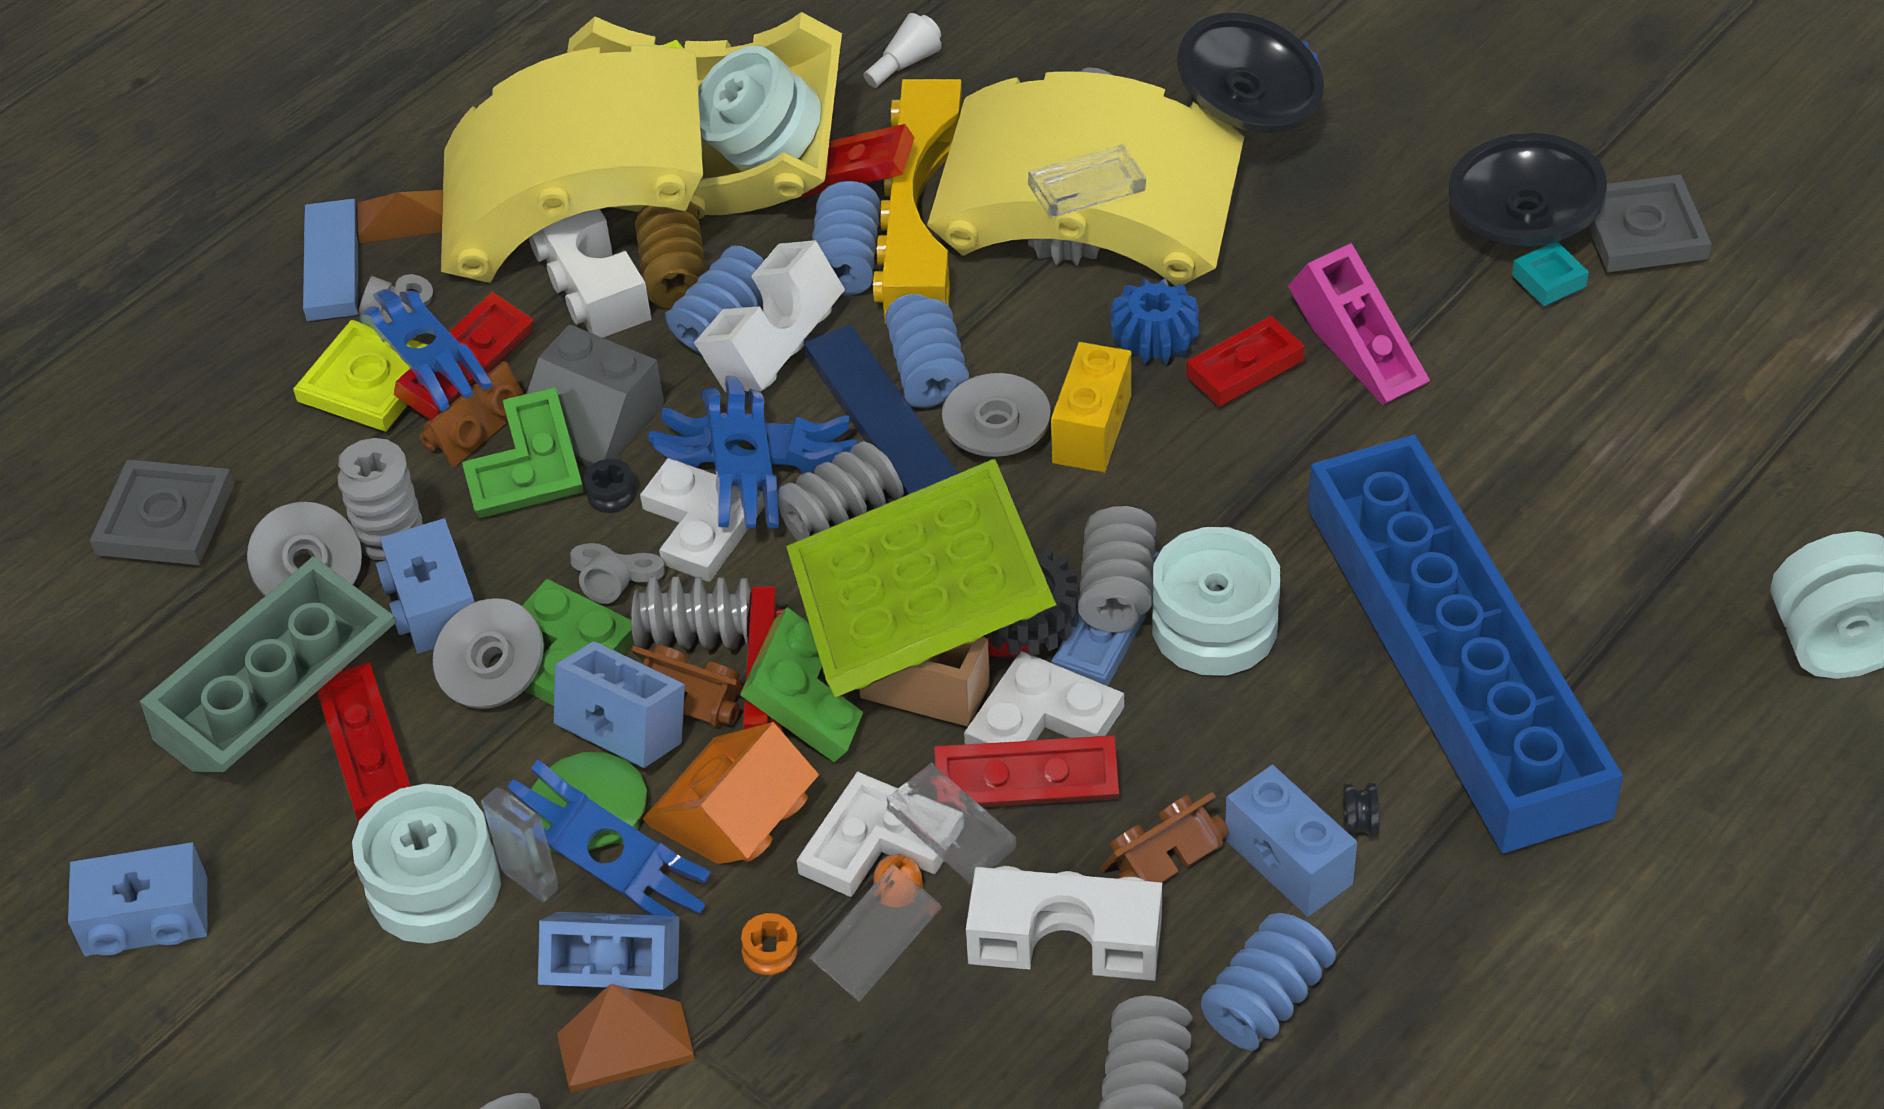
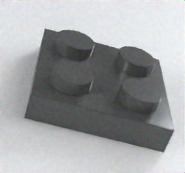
[1588,174,1712,272]
[90,460,235,565]

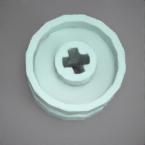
[698,46,821,172]
[1152,527,1280,676]
[1770,531,1884,679]
[352,784,501,944]

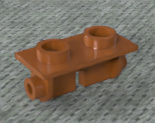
[419,361,524,467]
[631,645,745,728]
[1100,792,1229,883]

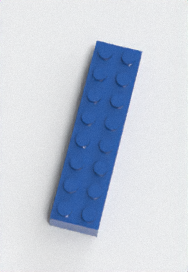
[1308,434,1623,854]

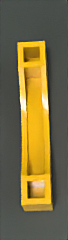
[873,79,963,324]

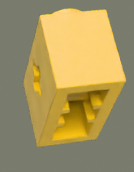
[1051,342,1131,473]

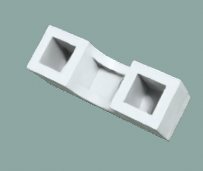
[529,209,652,338]
[694,240,845,392]
[966,866,1162,981]

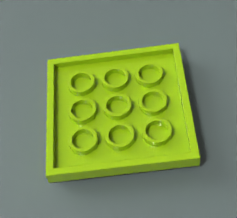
[786,459,1056,698]

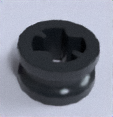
[583,459,636,513]
[1342,783,1379,838]

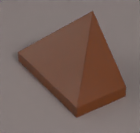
[357,190,443,244]
[557,984,695,1093]

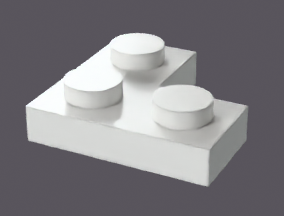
[640,458,765,582]
[964,651,1124,744]
[797,772,964,897]

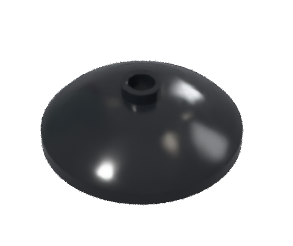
[1177,13,1324,133]
[1449,133,1607,247]

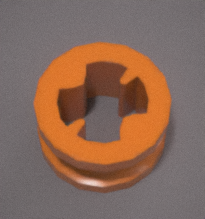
[741,913,797,975]

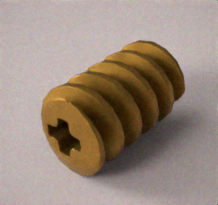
[635,201,706,309]

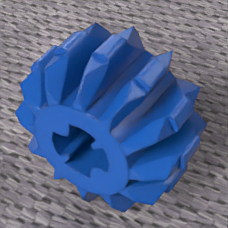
[1111,278,1199,365]

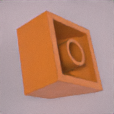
[642,722,819,864]

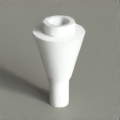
[863,13,942,88]

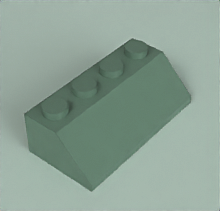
[140,556,396,772]

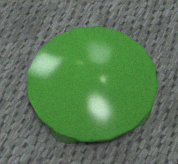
[528,752,647,853]

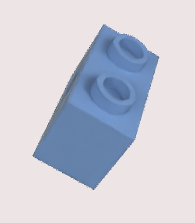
[375,518,474,654]
[554,641,685,768]
[1225,764,1357,917]
[68,842,207,956]
[538,912,679,990]

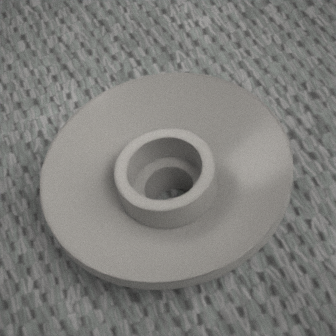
[942,373,1051,457]
[247,502,362,596]
[433,598,544,709]

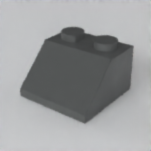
[527,324,665,467]

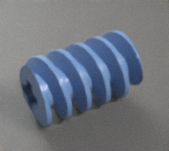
[812,181,881,296]
[665,246,764,355]
[885,294,969,408]
[1201,913,1336,1052]

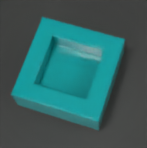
[1512,242,1589,306]

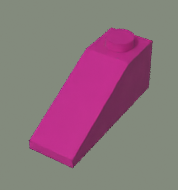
[1288,243,1430,405]

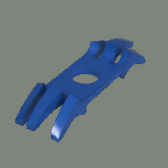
[359,289,492,412]
[701,376,779,528]
[648,408,858,473]
[498,759,711,916]

